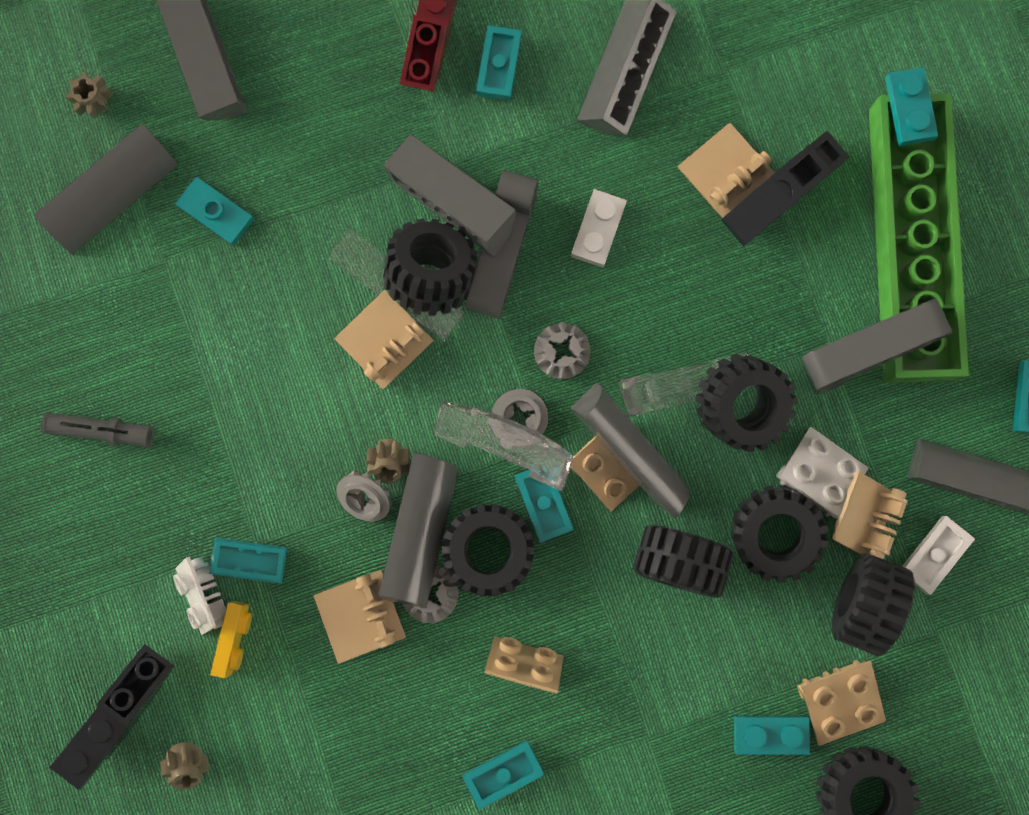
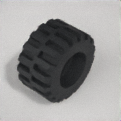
[383,219,478,316]
[696,354,797,452]
[731,485,828,583]
[442,504,534,597]
[633,525,734,598]
[832,553,914,657]
[816,746,921,815]

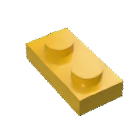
[210,601,252,678]

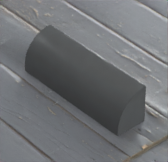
[156,0,248,121]
[577,0,676,136]
[33,124,178,255]
[383,134,516,257]
[571,383,690,518]
[907,438,1029,515]
[379,453,459,609]

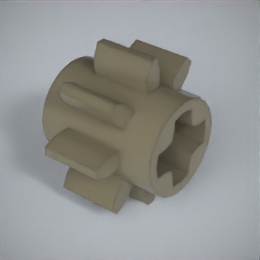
[65,72,113,119]
[366,439,410,484]
[160,742,209,790]

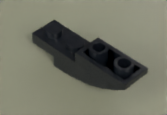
[721,131,850,247]
[49,644,174,790]

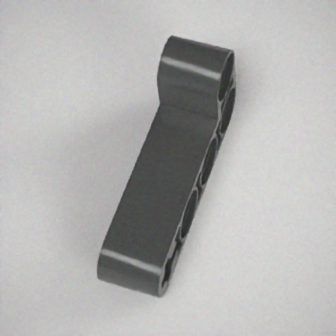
[466,170,539,319]
[802,299,953,395]

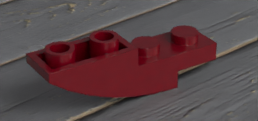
[400,0,458,92]

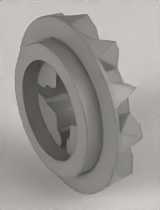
[534,322,591,379]
[491,389,548,446]
[336,471,393,522]
[403,566,459,623]

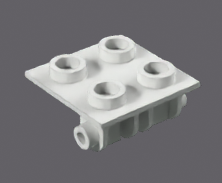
[776,426,868,519]
[173,557,226,635]

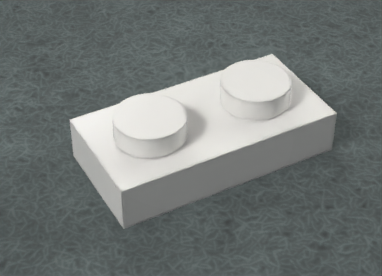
[571,189,627,268]
[902,516,975,595]

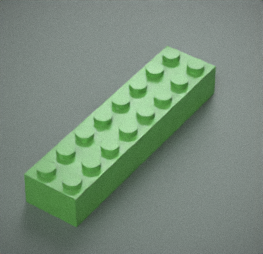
[869,94,969,383]

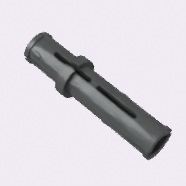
[41,412,154,448]

